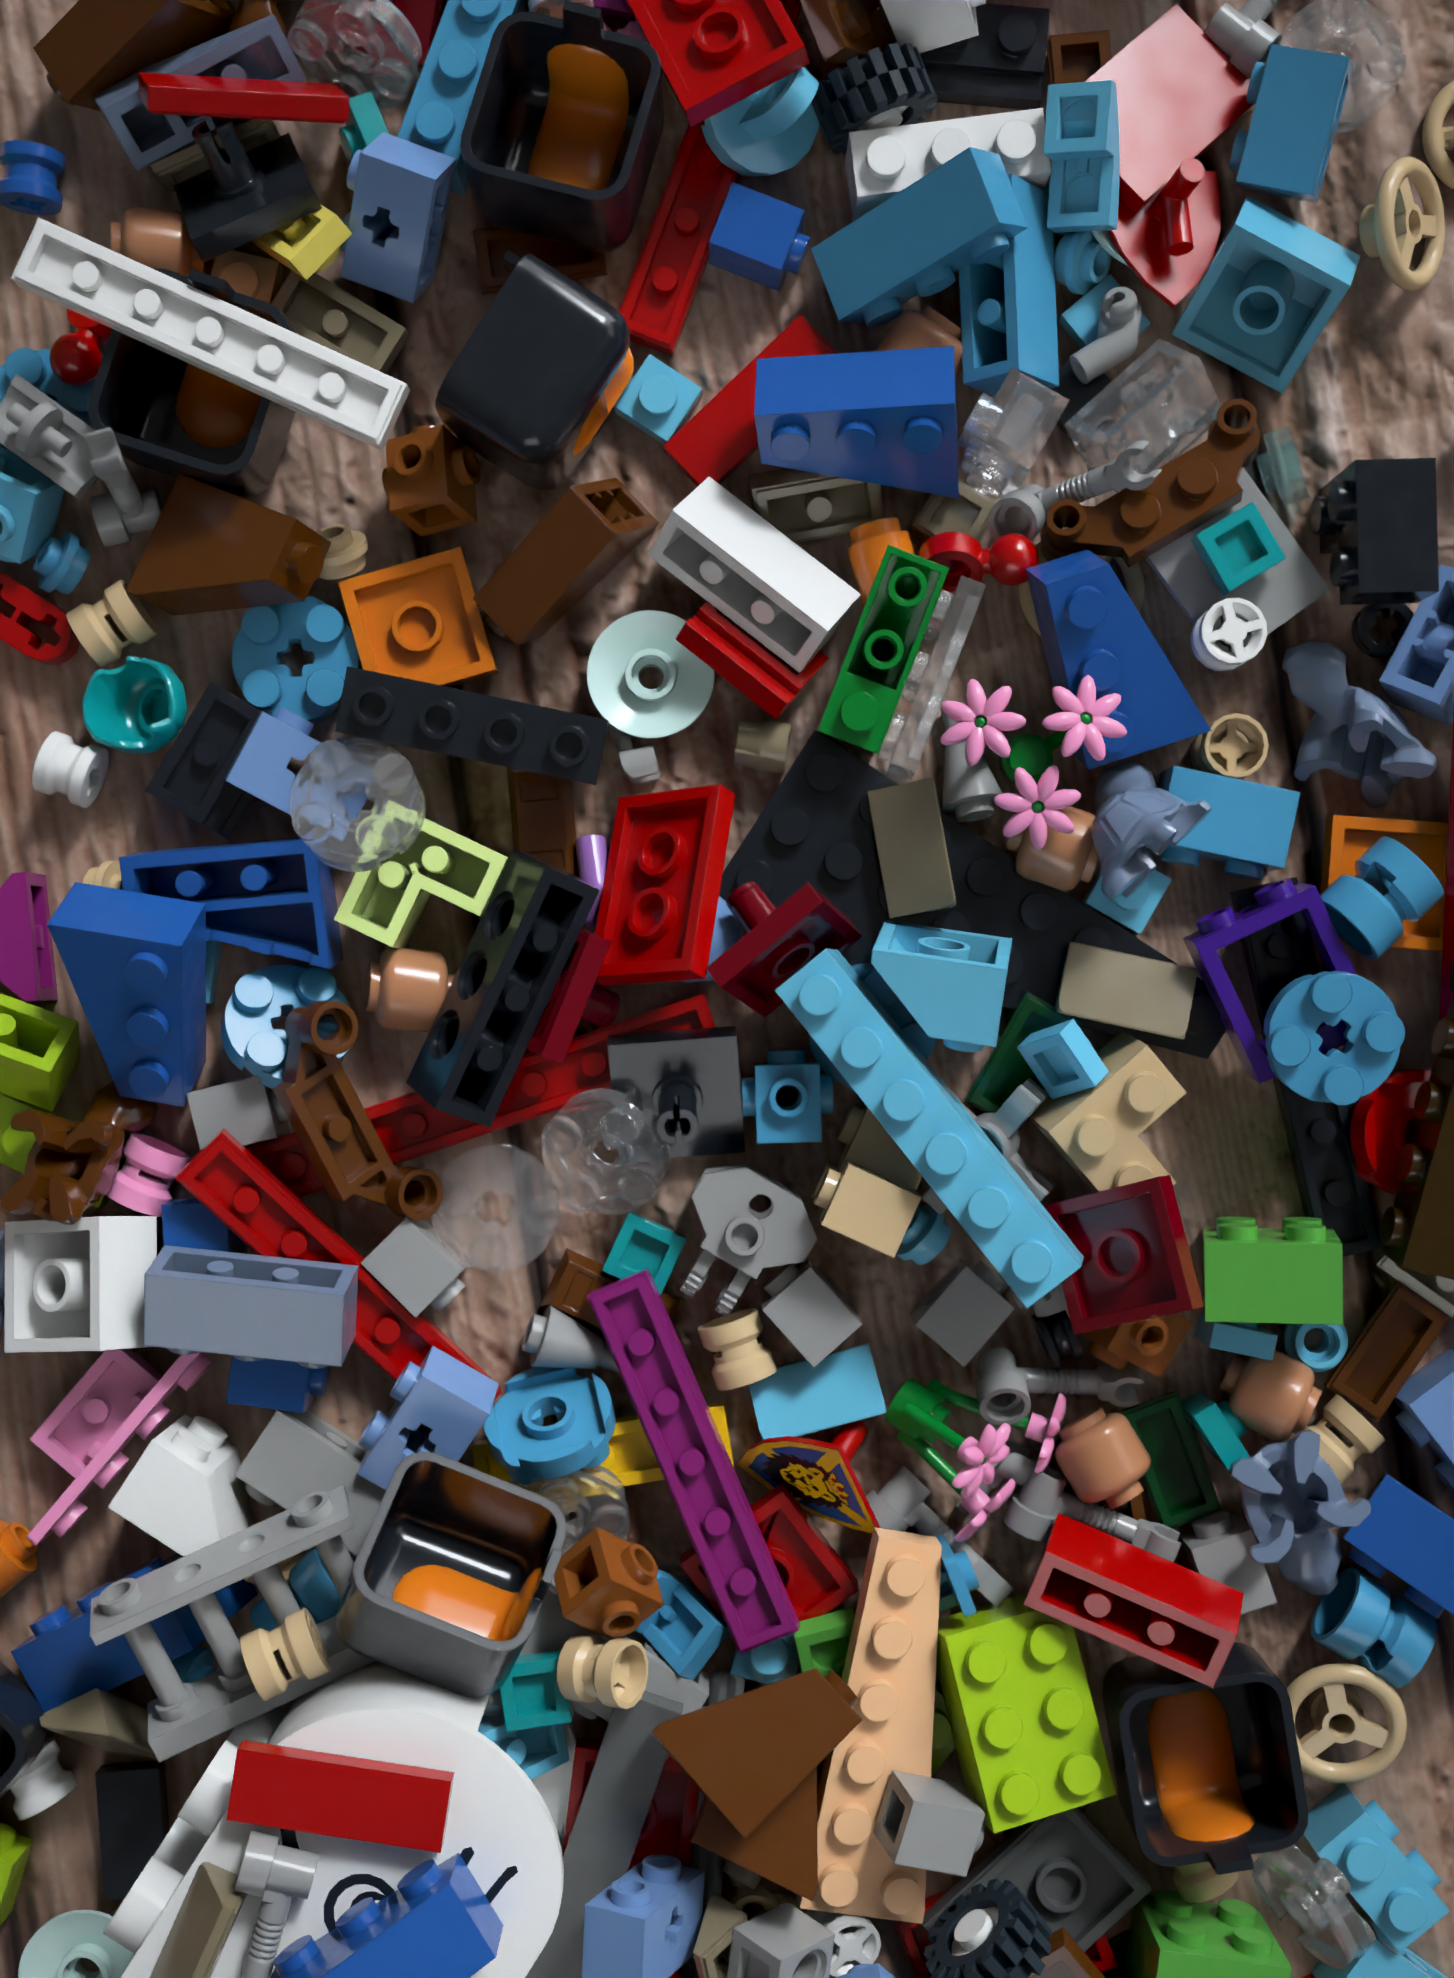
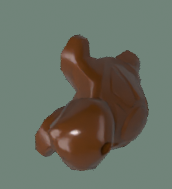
[0,1081,158,1225]

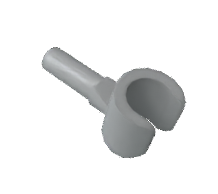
[600,714,661,784]
[956,1440,1036,1516]

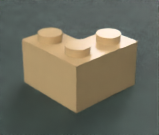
[1029,1031,1187,1193]
[811,1104,922,1258]

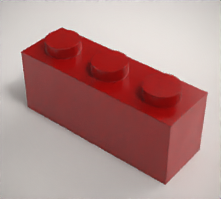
[1024,1513,1244,1688]

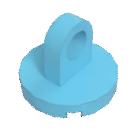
[701,66,819,177]

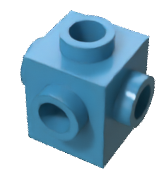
[742,1050,833,1144]

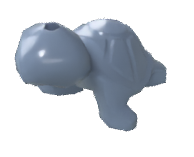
[1282,640,1437,808]
[1091,760,1212,901]
[1229,1429,1371,1595]

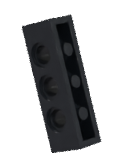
[335,666,609,785]
[406,848,599,1127]

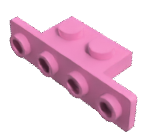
[26,1349,213,1546]

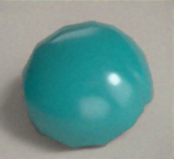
[82,656,188,754]

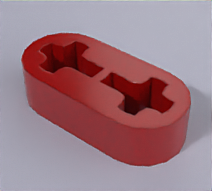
[0,572,80,665]

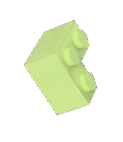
[334,801,509,949]

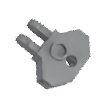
[679,1163,817,1317]

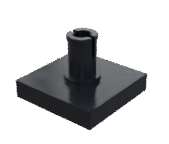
[174,117,322,263]
[607,1026,745,1162]

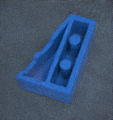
[1025,549,1212,770]
[119,835,343,969]
[47,882,206,1107]
[11,1553,258,1713]
[271,1853,504,1978]

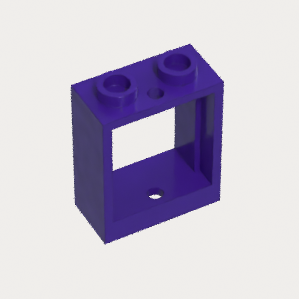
[1183,878,1356,1084]

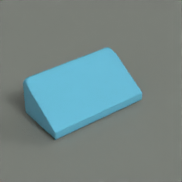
[749,1343,887,1440]

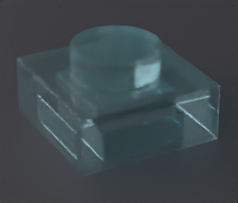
[1256,426,1310,505]

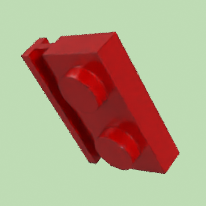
[676,601,829,720]

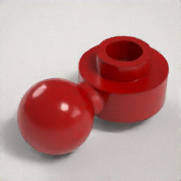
[49,309,112,386]
[919,532,1039,596]

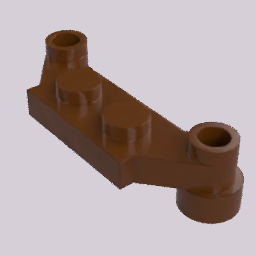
[1040,399,1261,568]
[273,1001,443,1220]

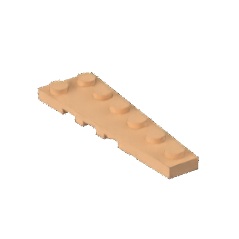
[796,1527,942,1924]

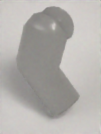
[1070,287,1142,384]

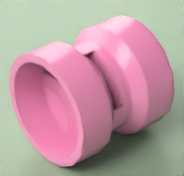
[106,1132,191,1217]

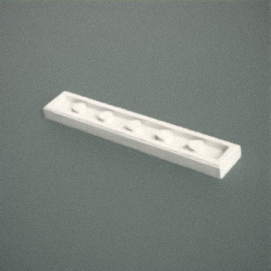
[11,217,410,451]

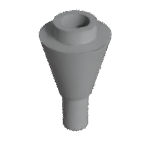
[941,702,1002,822]
[522,1305,619,1373]

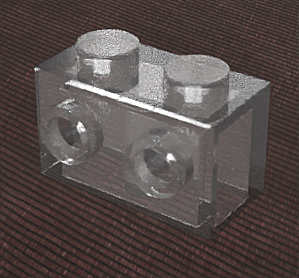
[1064,339,1221,493]
[958,368,1070,499]

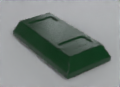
[964,992,1084,1130]
[1117,1390,1222,1529]

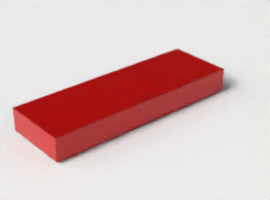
[138,72,349,124]
[663,314,838,487]
[226,1740,455,1853]

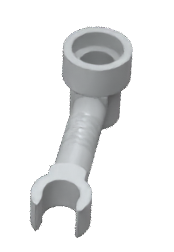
[1204,0,1282,79]
[83,427,163,547]
[988,440,1162,541]
[976,1348,1144,1425]
[1003,1462,1181,1562]
[866,1466,1014,1608]
[234,1830,319,1978]

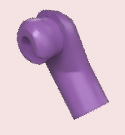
[575,834,608,930]

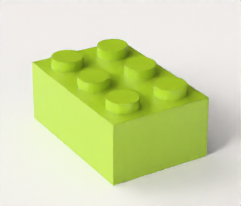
[936,1592,1116,1834]

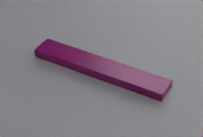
[586,1268,800,1654]

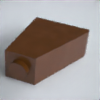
[33,0,236,111]
[126,474,331,616]
[473,478,659,645]
[649,1668,862,1839]
[687,1682,818,1901]

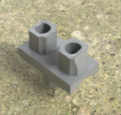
[0,374,99,501]

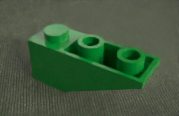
[816,545,949,754]

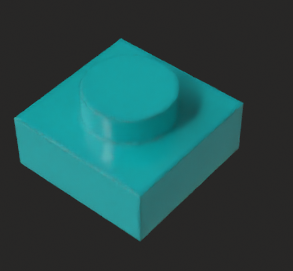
[339,92,389,164]
[1191,502,1286,596]
[602,1210,687,1296]
[1182,1390,1250,1471]
[500,1649,574,1732]

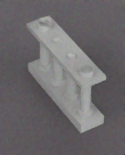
[90,1484,375,1762]

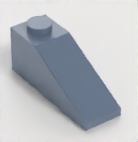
[92,14,306,171]

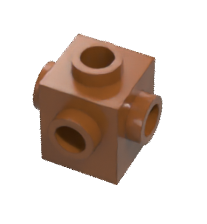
[382,424,480,537]
[1082,1313,1192,1378]
[554,1527,664,1639]

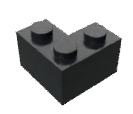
[1310,458,1439,605]

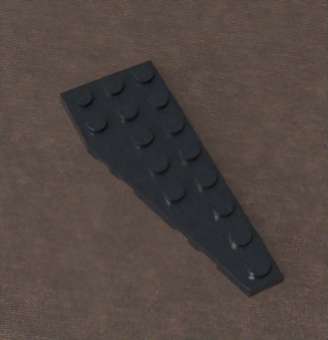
[719,730,1226,1059]

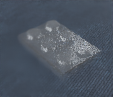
[879,575,986,784]

